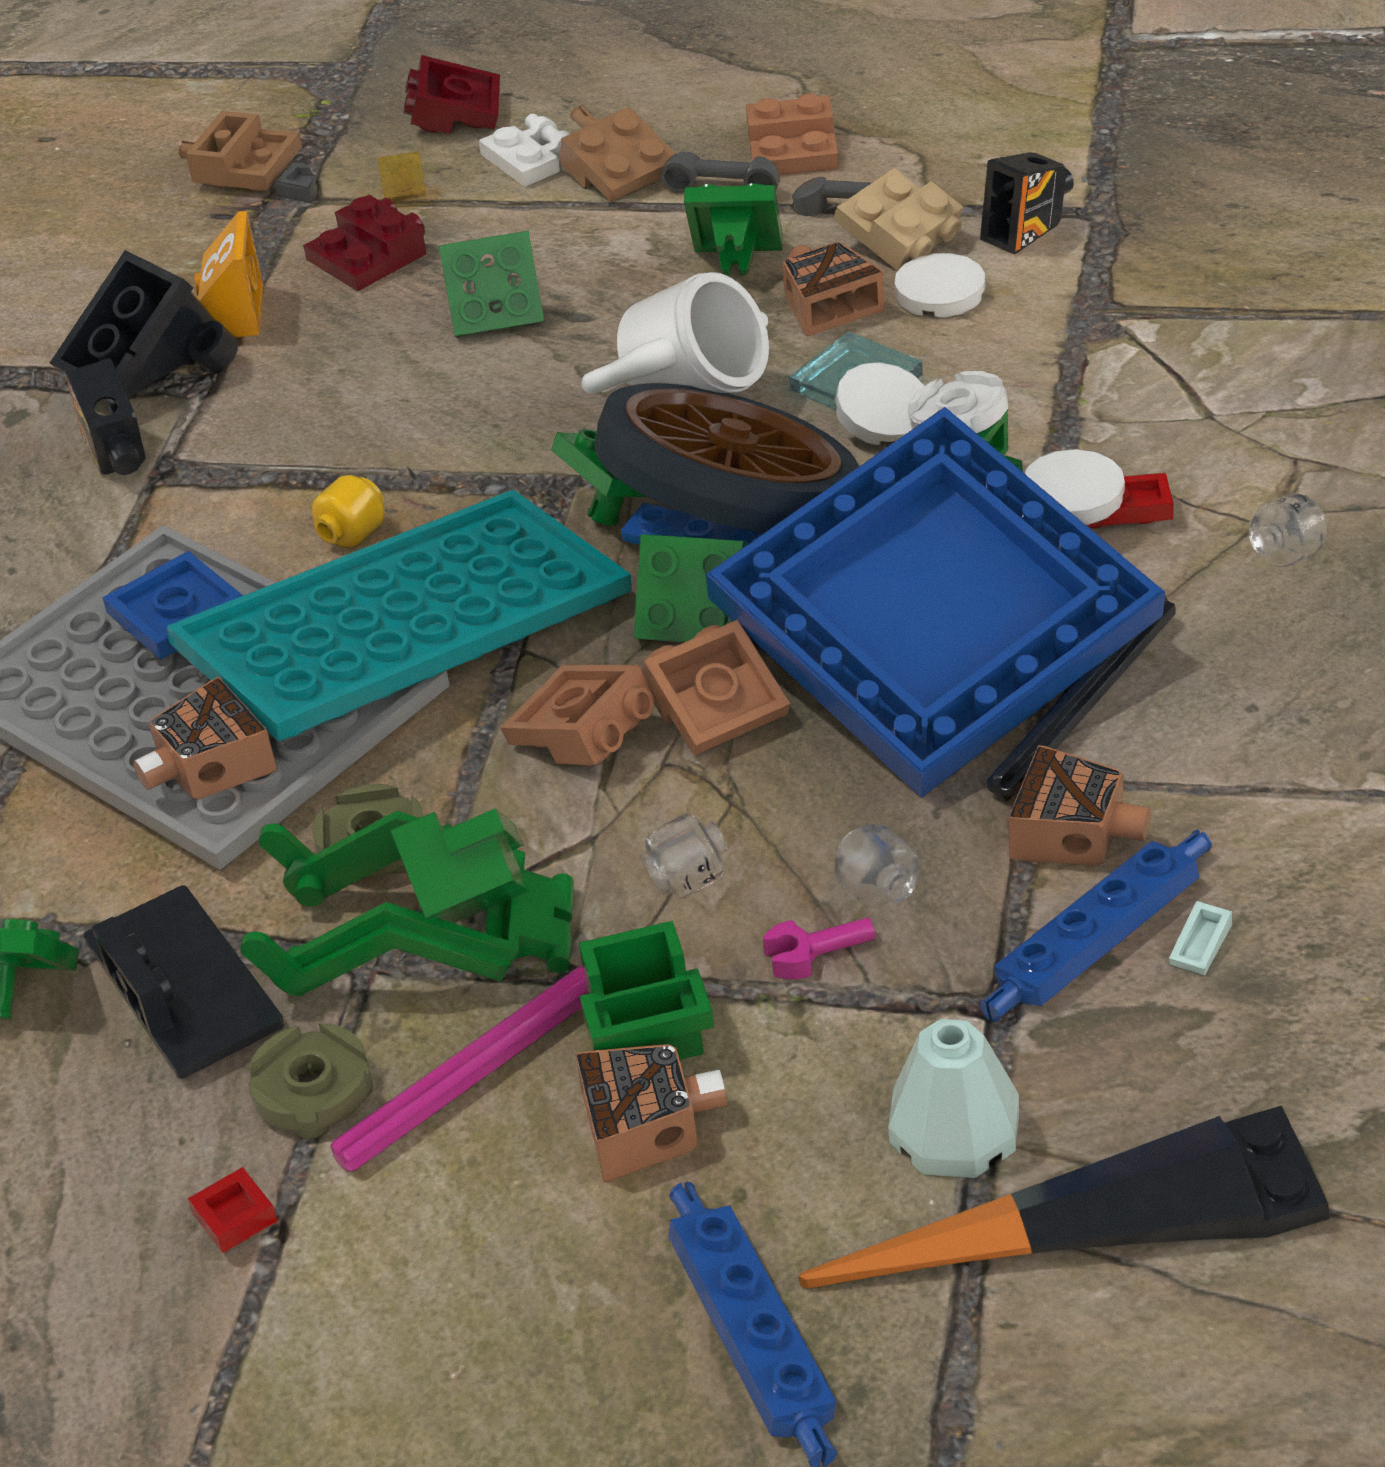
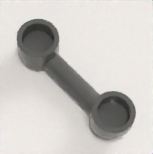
[661,152,780,193]
[792,177,871,216]

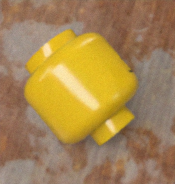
[311,475,385,548]

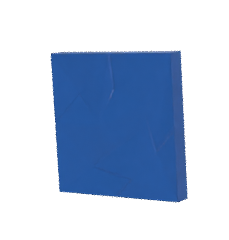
[706,407,1165,798]

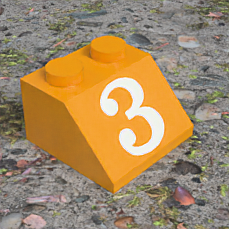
[194,211,264,337]

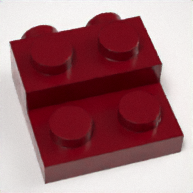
[403,55,500,134]
[303,195,427,291]

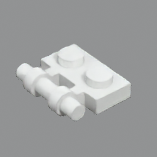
[479,114,570,187]

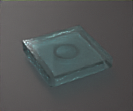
[789,331,923,409]

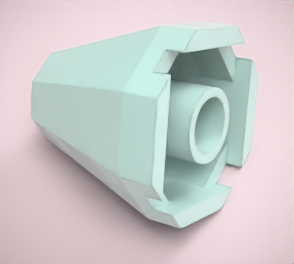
[888,1019,1019,1178]

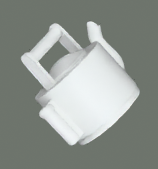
[581,272,769,395]

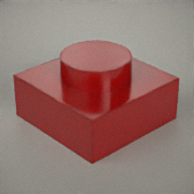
[188,1167,278,1254]

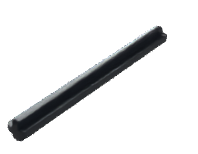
[986,595,1176,802]

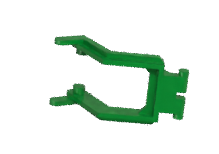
[240,811,574,996]

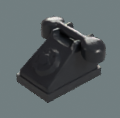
[50,250,238,397]

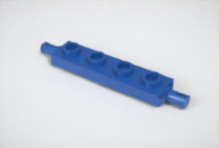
[979,829,1212,1023]
[668,1181,837,1467]

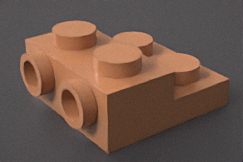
[746,93,839,175]
[642,620,790,756]
[500,665,656,767]

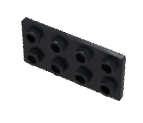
[84,885,285,1079]

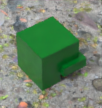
[390,808,529,923]
[579,920,714,1060]

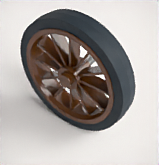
[594,383,859,533]

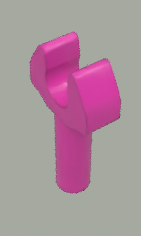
[763,917,875,980]

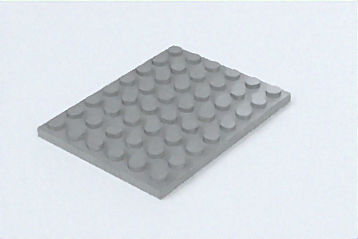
[0,525,450,870]

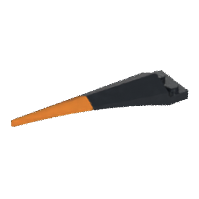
[798,1105,1330,1289]

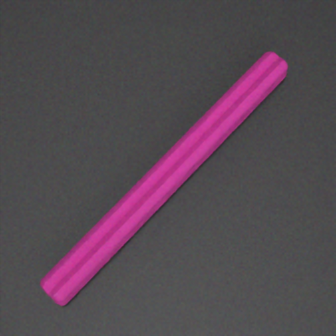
[330,965,587,1172]

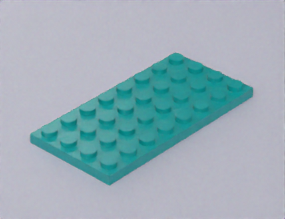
[167,489,632,742]

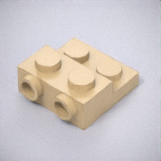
[833,168,964,271]

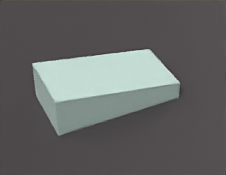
[1169,901,1232,976]

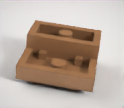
[559,105,676,203]
[178,111,302,192]

